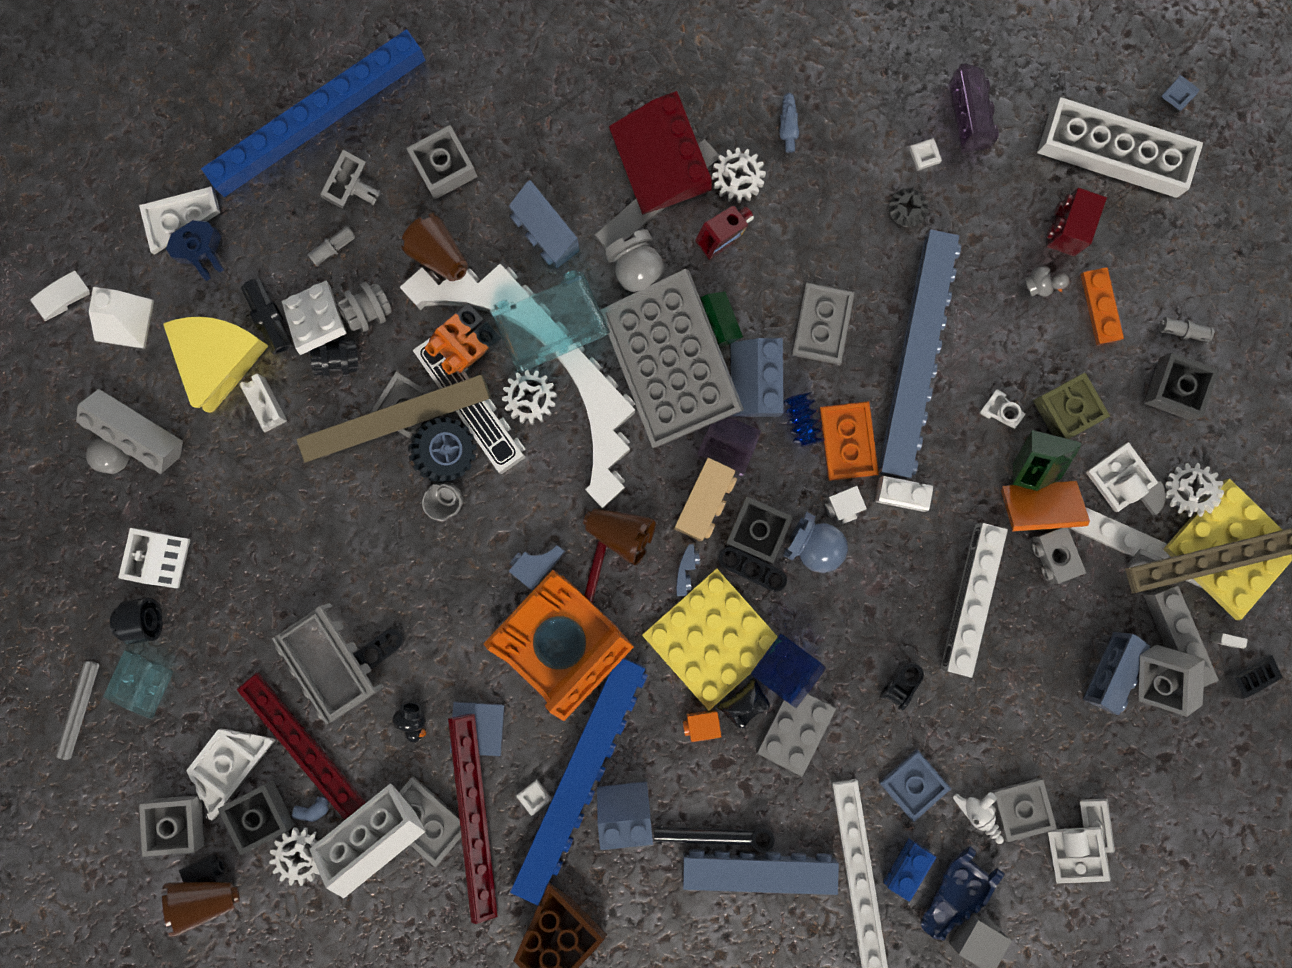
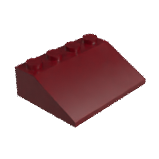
[609,91,712,215]

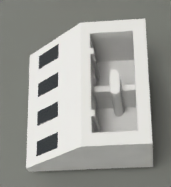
[118,528,190,588]

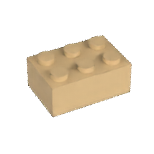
[674,458,737,542]

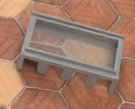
[272,603,384,725]

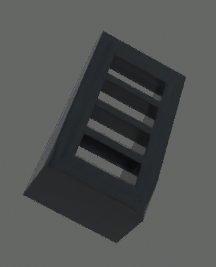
[1225,654,1283,699]

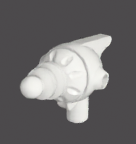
[953,792,1004,844]

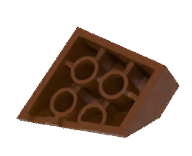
[513,883,607,968]

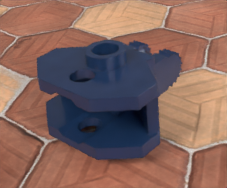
[166,220,224,281]

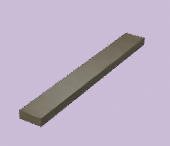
[296,375,491,463]
[1125,528,1292,593]

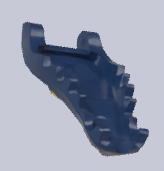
[920,846,1005,941]

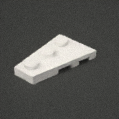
[139,187,220,255]

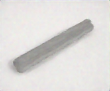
[55,660,99,760]

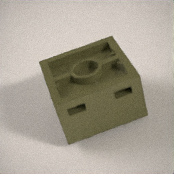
[1032,373,1110,439]

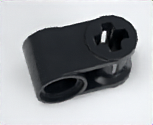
[880,661,924,711]

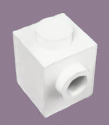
[824,486,867,524]

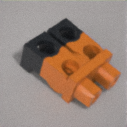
[425,303,501,375]

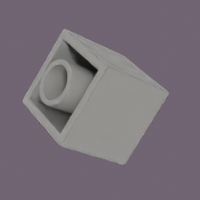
[949,913,1012,968]

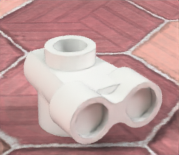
[980,389,1026,429]

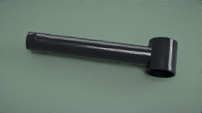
[654,824,775,852]

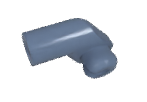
[292,797,329,822]

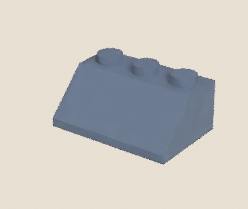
[509,180,580,268]
[730,338,783,417]
[1083,632,1151,715]

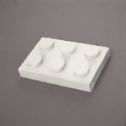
[281,281,347,355]

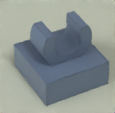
[1161,75,1200,111]

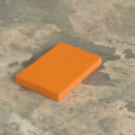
[819,401,879,481]
[1001,481,1090,531]

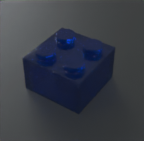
[751,633,826,709]

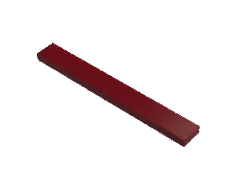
[236,673,366,820]
[448,713,498,924]

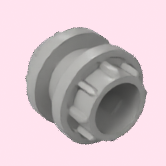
[337,282,391,332]

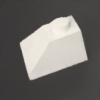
[89,287,154,349]

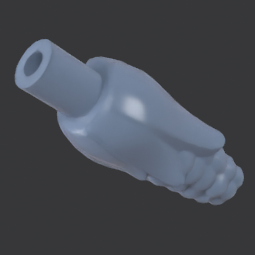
[779,93,799,153]

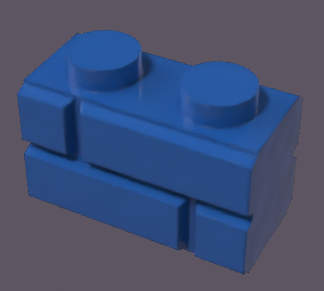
[883,838,937,902]

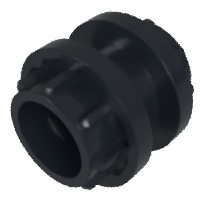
[310,335,359,380]

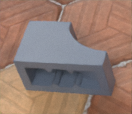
[509,545,566,591]

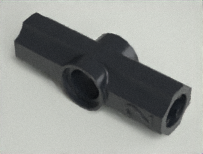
[241,278,293,355]

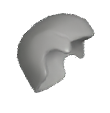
[86,436,129,474]
[421,481,463,521]

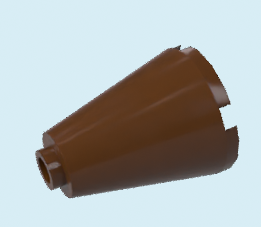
[401,214,468,281]
[583,508,656,566]
[162,882,240,938]

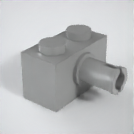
[320,150,381,209]

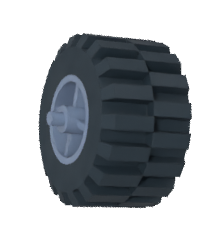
[408,417,477,482]

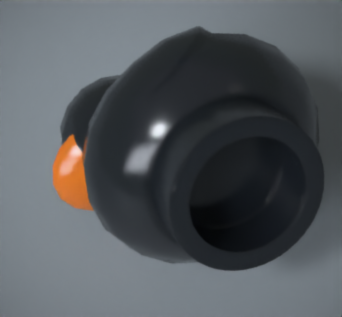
[392,701,426,743]

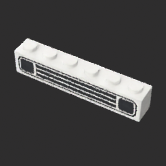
[413,338,526,475]
[940,523,1008,678]

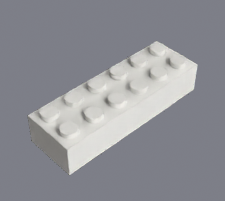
[1037,97,1203,198]

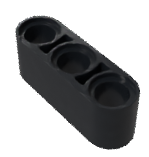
[717,547,787,592]

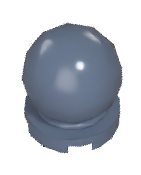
[783,511,848,573]

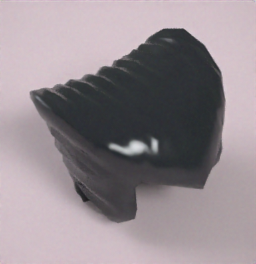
[717,677,770,729]

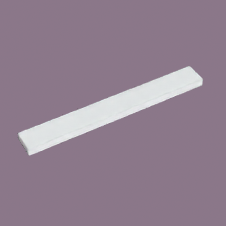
[832,779,888,968]

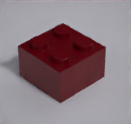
[1046,187,1107,256]

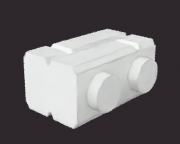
[874,476,933,512]

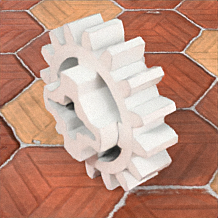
[712,148,766,203]
[502,370,557,425]
[1164,463,1224,517]
[269,827,321,886]

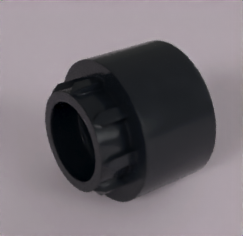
[110,598,163,644]

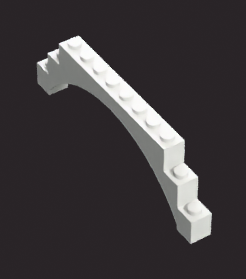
[400,264,635,509]

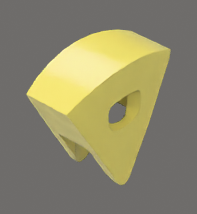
[163,317,268,413]

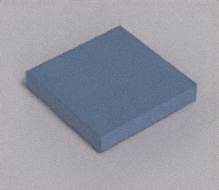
[450,701,505,756]
[879,749,951,822]

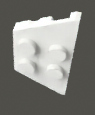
[186,728,275,821]

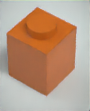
[683,709,721,742]

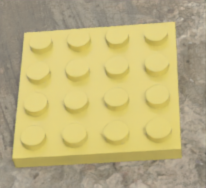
[1163,478,1292,620]
[642,568,784,711]

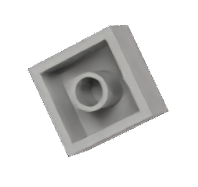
[406,125,478,200]
[1139,645,1205,717]
[139,795,204,857]

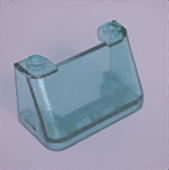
[489,270,610,372]

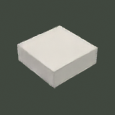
[909,138,942,171]
[1210,632,1248,649]
[516,779,552,816]

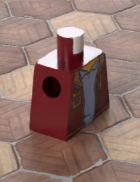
[695,206,754,260]

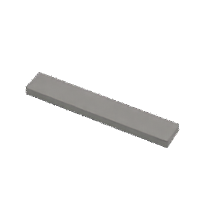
[595,139,720,249]

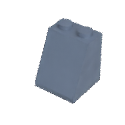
[597,781,653,850]

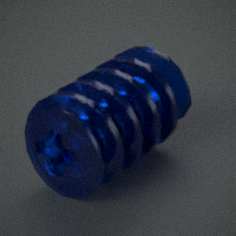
[783,392,825,447]

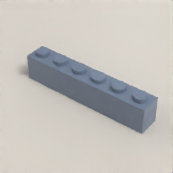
[682,849,839,895]

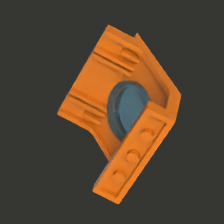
[483,570,634,721]

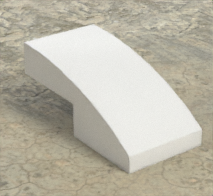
[30,271,90,321]

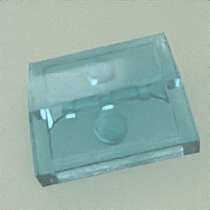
[103,650,173,719]

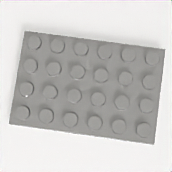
[599,269,744,448]

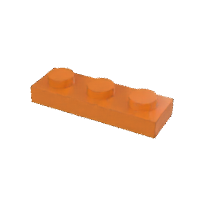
[1080,267,1124,345]

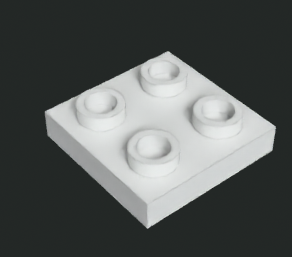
[1086,442,1158,512]
[1048,827,1111,883]

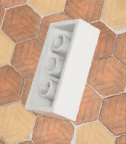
[309,783,426,898]

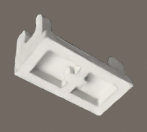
[240,373,287,432]

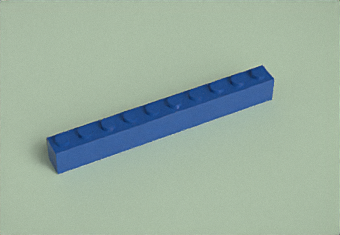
[201,29,426,197]
[510,657,648,905]

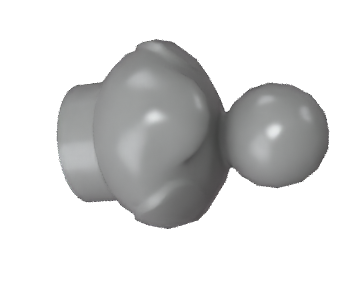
[1024,266,1069,297]

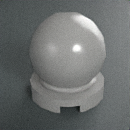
[605,229,664,293]

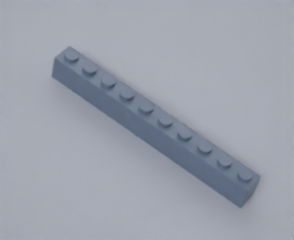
[878,229,961,480]

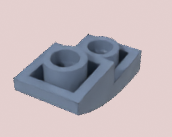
[676,544,700,596]

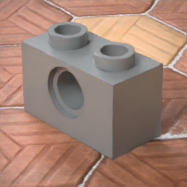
[1032,528,1086,584]

